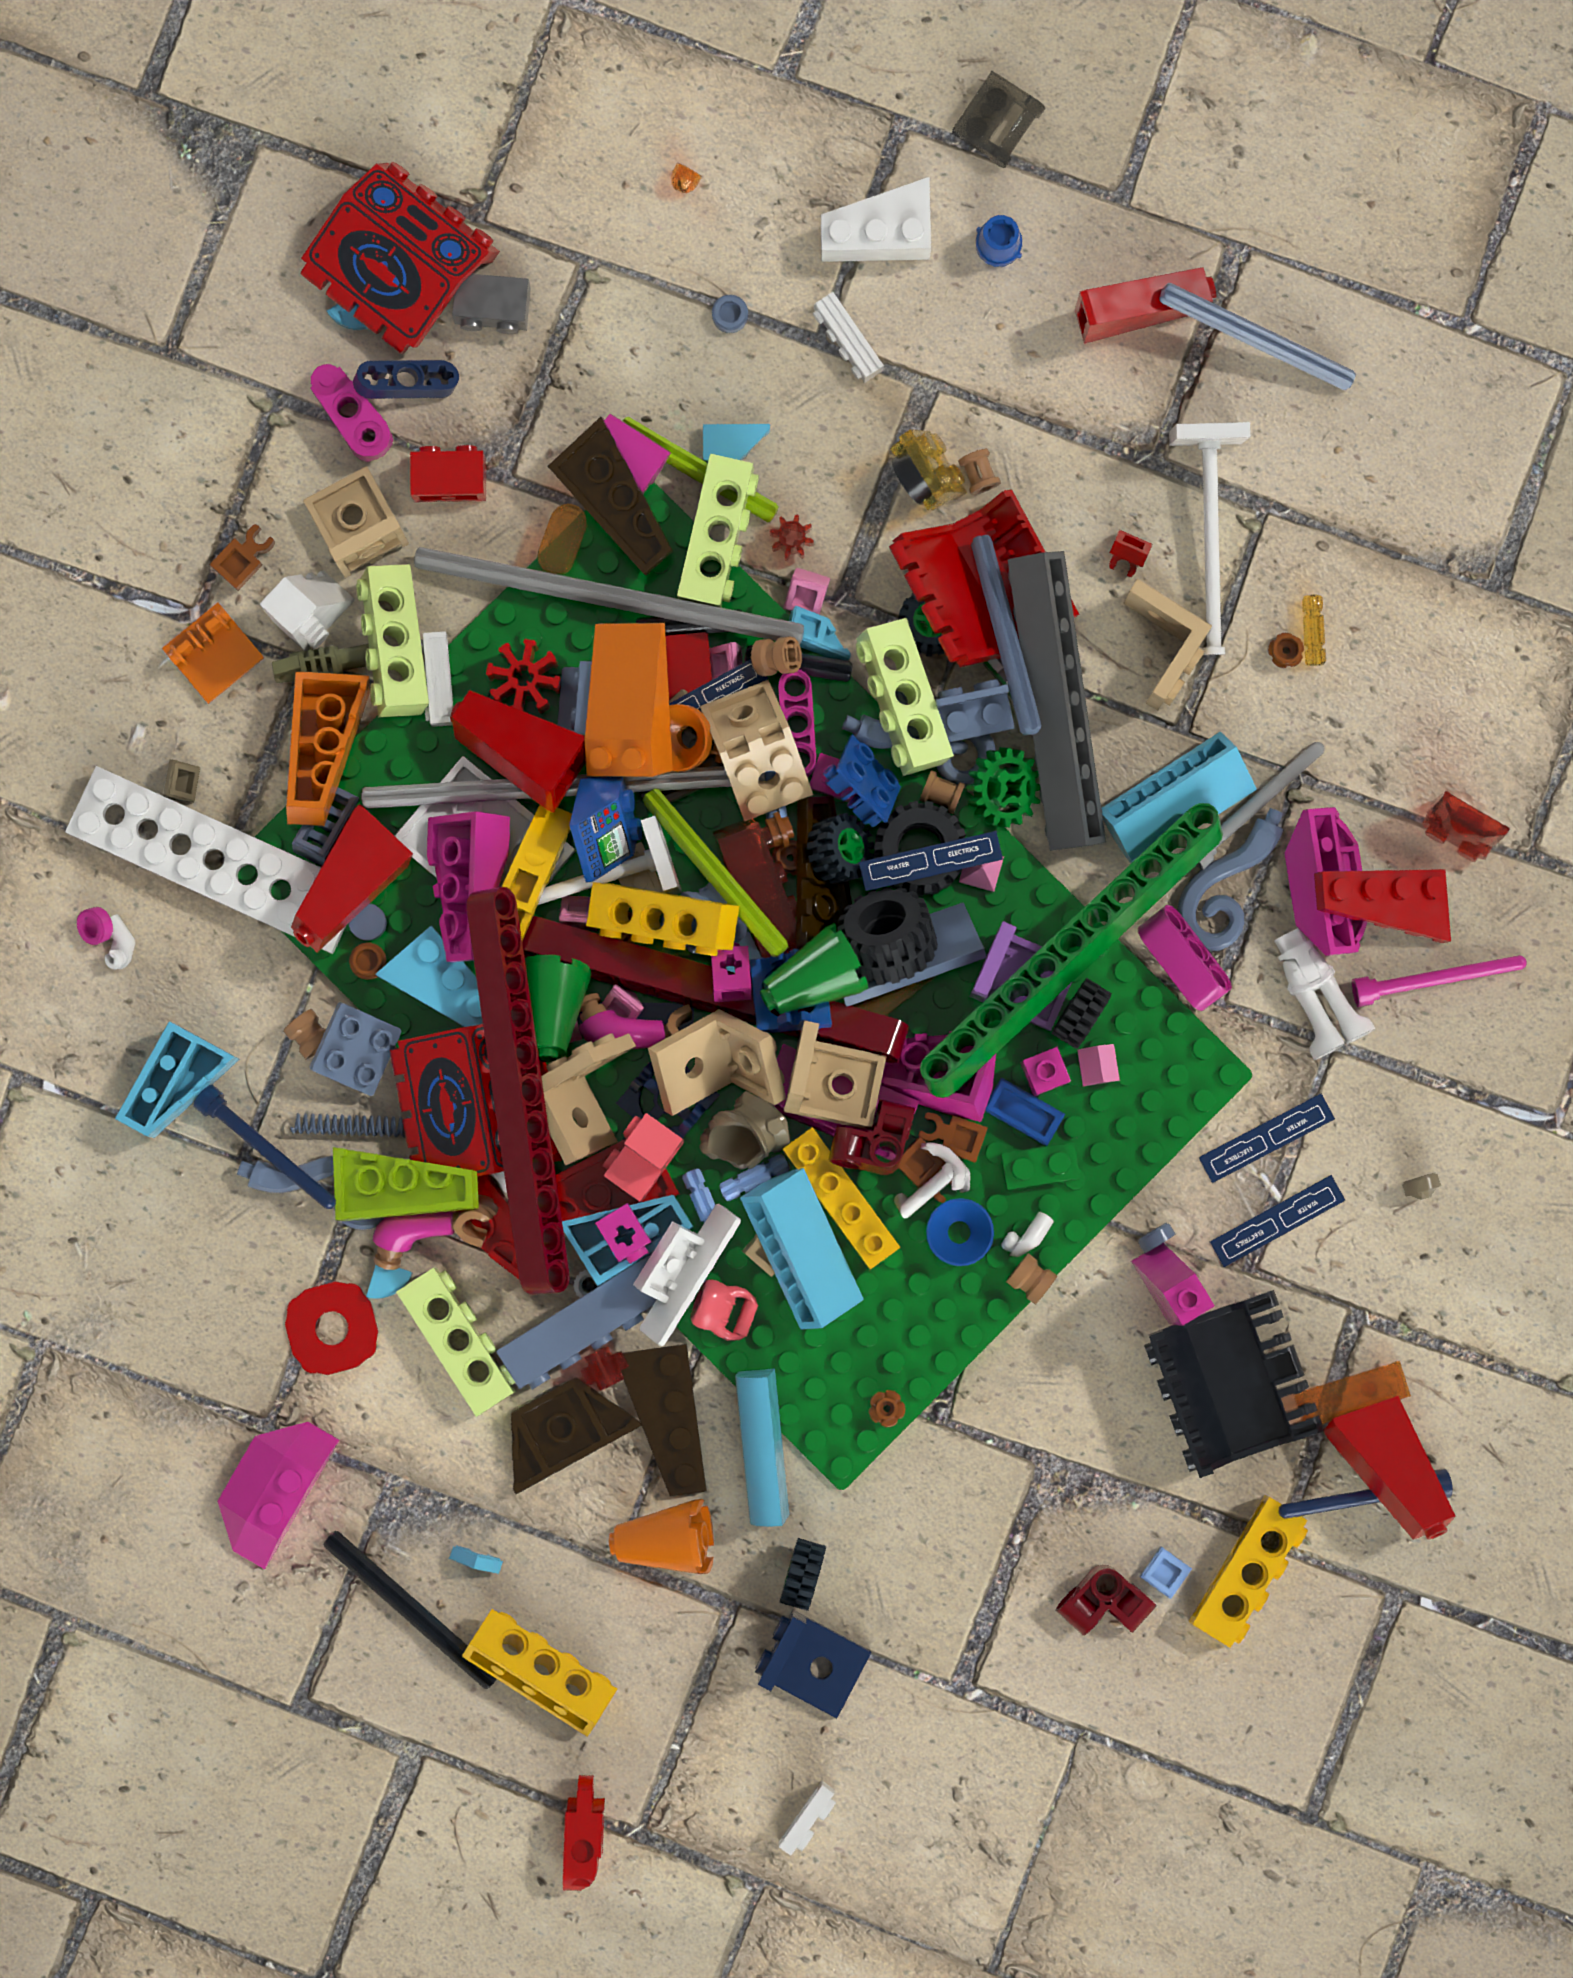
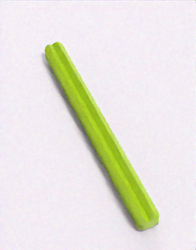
[643,789,788,957]

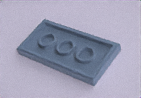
[843,902,986,1007]

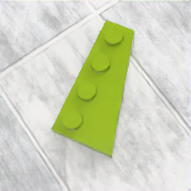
[333,1147,479,1221]

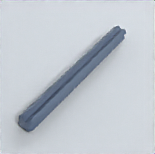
[1159,283,1356,390]
[971,535,1042,735]

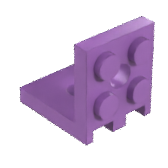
[969,921,1071,1031]

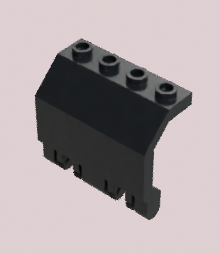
[1144,1290,1325,1478]

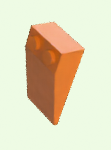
[585,623,673,777]

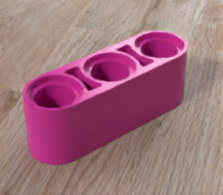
[778,670,816,777]
[1138,905,1232,1011]

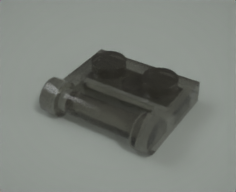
[952,71,1046,168]

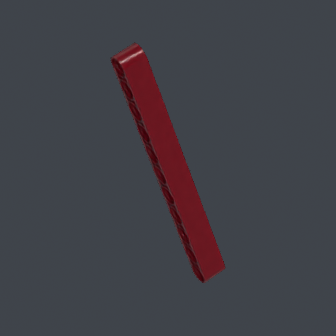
[467,887,570,1295]
[522,916,909,1064]

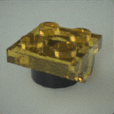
[890,429,967,511]

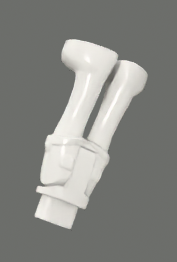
[1274,928,1375,1060]

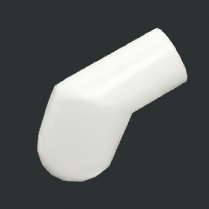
[104,914,135,970]
[1001,1212,1053,1257]

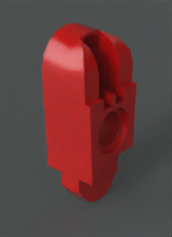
[563,1775,605,1891]

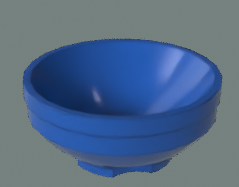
[926,1198,994,1266]

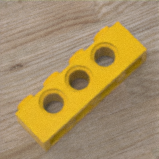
[586,882,739,956]
[783,1127,901,1269]
[1189,1495,1308,1648]
[462,1609,617,1737]

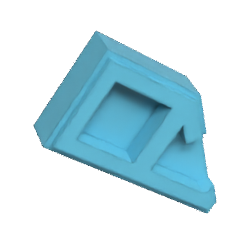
[703,424,770,463]
[789,605,851,661]

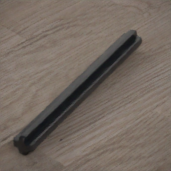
[323,1531,497,1689]

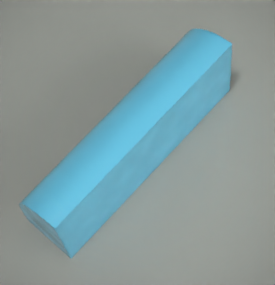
[1101,731,1257,863]
[740,1168,864,1329]
[735,1369,790,1527]

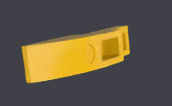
[502,805,572,941]

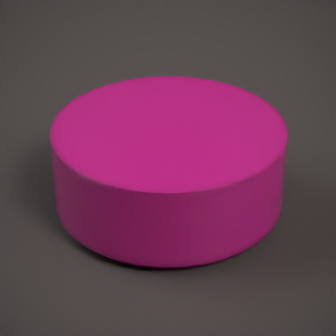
[77,906,113,945]

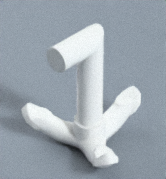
[894,1142,970,1218]

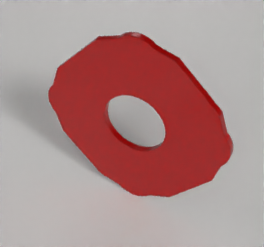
[285,1281,379,1375]

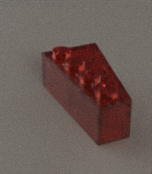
[712,818,803,958]

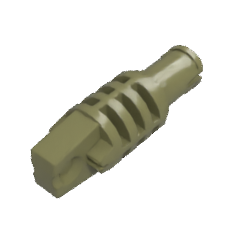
[272,643,369,683]

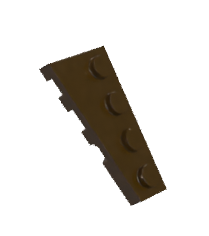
[547,417,673,576]
[796,796,852,947]
[614,1344,707,1496]

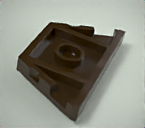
[511,1377,642,1494]

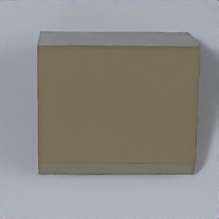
[163,759,200,803]

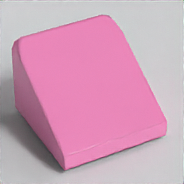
[783,568,830,615]

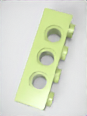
[677,454,759,608]
[356,564,429,717]
[856,618,954,776]
[396,1268,516,1417]

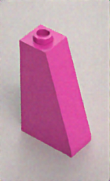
[1131,1243,1215,1326]

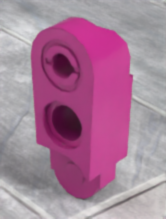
[310,364,393,462]

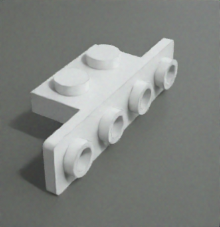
[633,1204,741,1346]

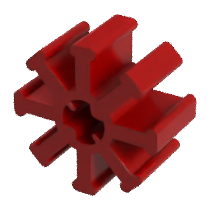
[486,639,561,714]

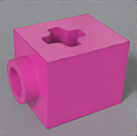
[711,942,751,1002]
[1020,1047,1071,1096]
[595,1203,652,1264]

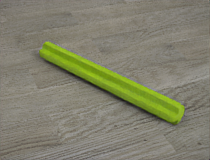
[623,417,779,522]

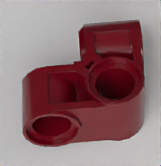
[828,1099,916,1175]
[1055,1564,1157,1636]

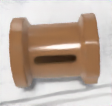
[958,448,1001,495]
[919,770,965,814]

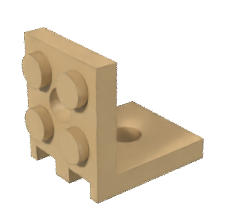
[303,466,409,579]
[1123,578,1212,711]
[700,680,813,821]
[648,1009,786,1116]
[783,1021,886,1130]
[541,1033,636,1165]

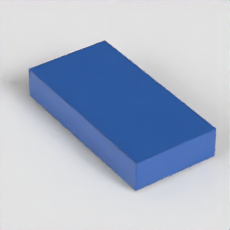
[985,1077,1065,1146]

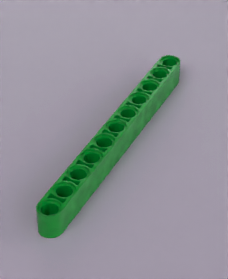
[920,803,1223,1098]

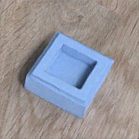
[1140,1547,1192,1599]

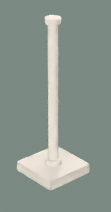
[1169,422,1250,655]
[538,816,682,905]

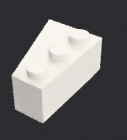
[821,177,931,262]
[260,570,355,651]

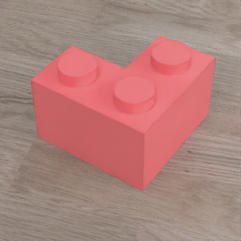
[603,1113,684,1203]

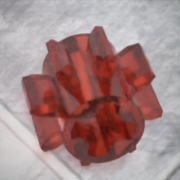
[770,514,814,561]
[580,1346,629,1391]

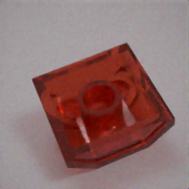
[1422,791,1510,862]

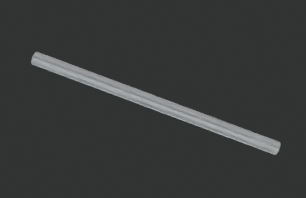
[414,547,804,644]
[362,766,765,808]

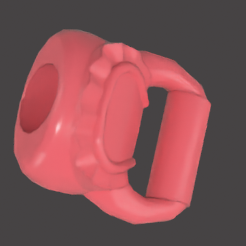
[690,1279,758,1341]

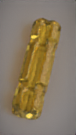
[1302,594,1326,667]

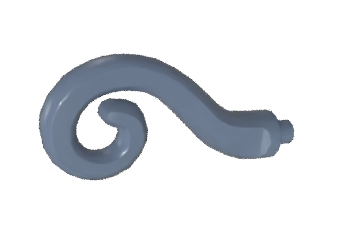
[842,714,996,787]
[1177,808,1284,952]
[237,1155,385,1230]

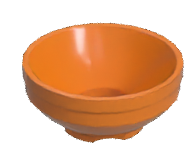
[669,704,713,772]

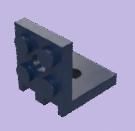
[755,1610,872,1719]

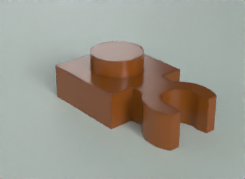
[209,524,275,591]
[918,1113,988,1163]
[898,1137,952,1203]

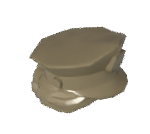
[699,1091,790,1169]

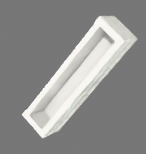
[813,292,884,383]
[421,631,453,727]

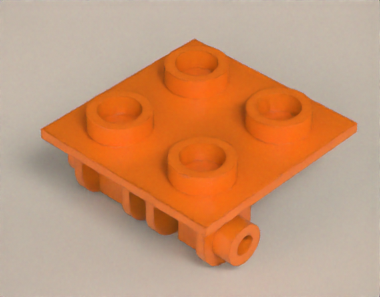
[162,602,264,704]

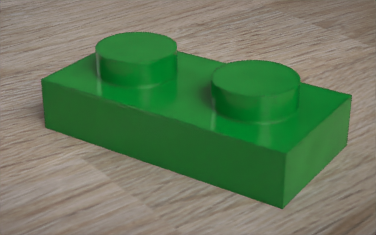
[1001,1142,1080,1190]

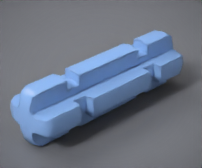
[719,1154,790,1201]
[682,1169,715,1223]

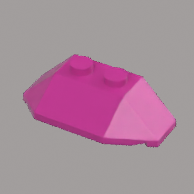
[1284,807,1367,956]
[217,1422,340,1569]

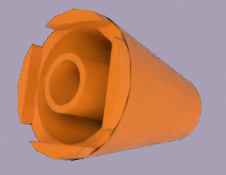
[609,1499,714,1574]

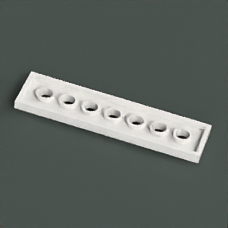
[65,766,346,954]

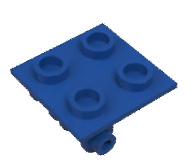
[823,734,901,827]

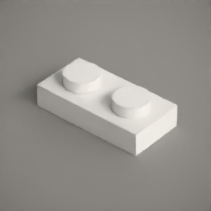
[779,1781,836,1856]

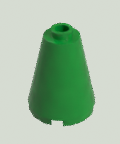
[759,923,868,1014]
[525,955,591,1062]

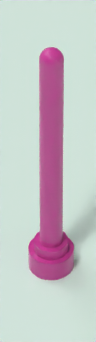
[1351,955,1527,1007]

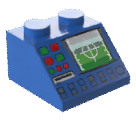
[569,776,642,883]

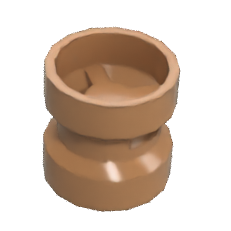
[751,636,802,676]
[283,1009,326,1060]
[1006,1253,1057,1305]

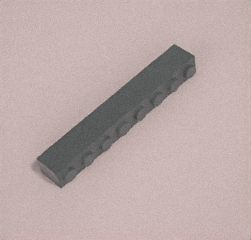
[1008,551,1106,851]

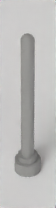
[1184,742,1324,870]

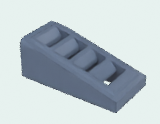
[292,788,359,866]

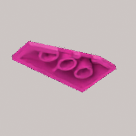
[427,811,510,962]
[881,1031,996,1122]

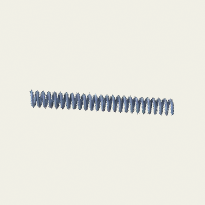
[290,1113,409,1138]

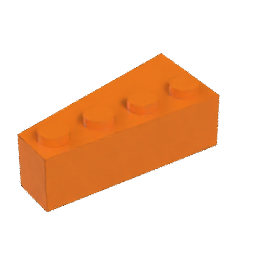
[286,672,370,826]

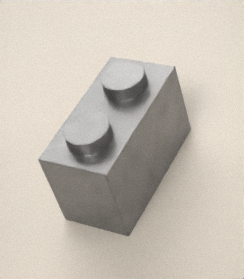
[452,274,531,334]

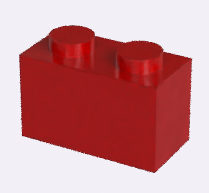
[410,445,486,502]

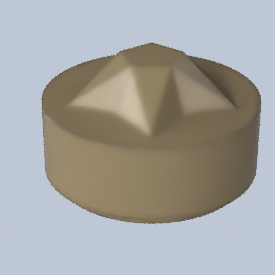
[1402,1172,1441,1200]

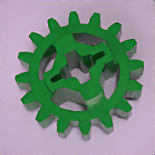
[966,747,1041,828]

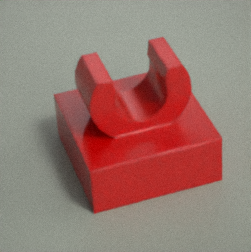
[1109,530,1153,577]

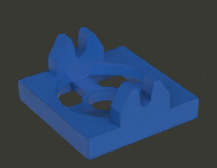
[749,949,832,1033]

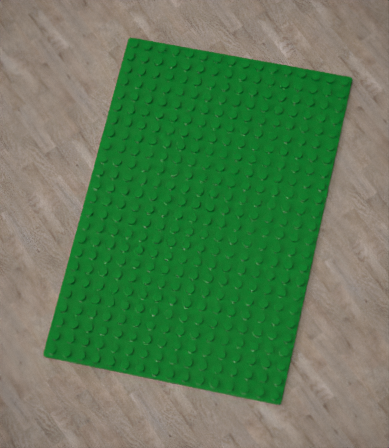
[238,482,1252,1490]

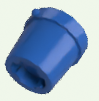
[976,215,1022,267]

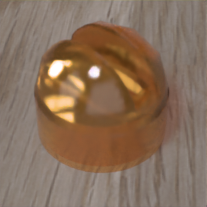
[670,162,702,194]

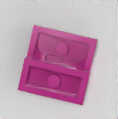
[605,414,671,494]

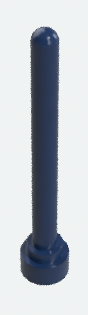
[193,1085,336,1209]
[1278,1468,1453,1519]

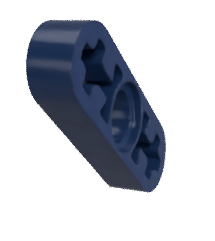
[353,360,459,399]

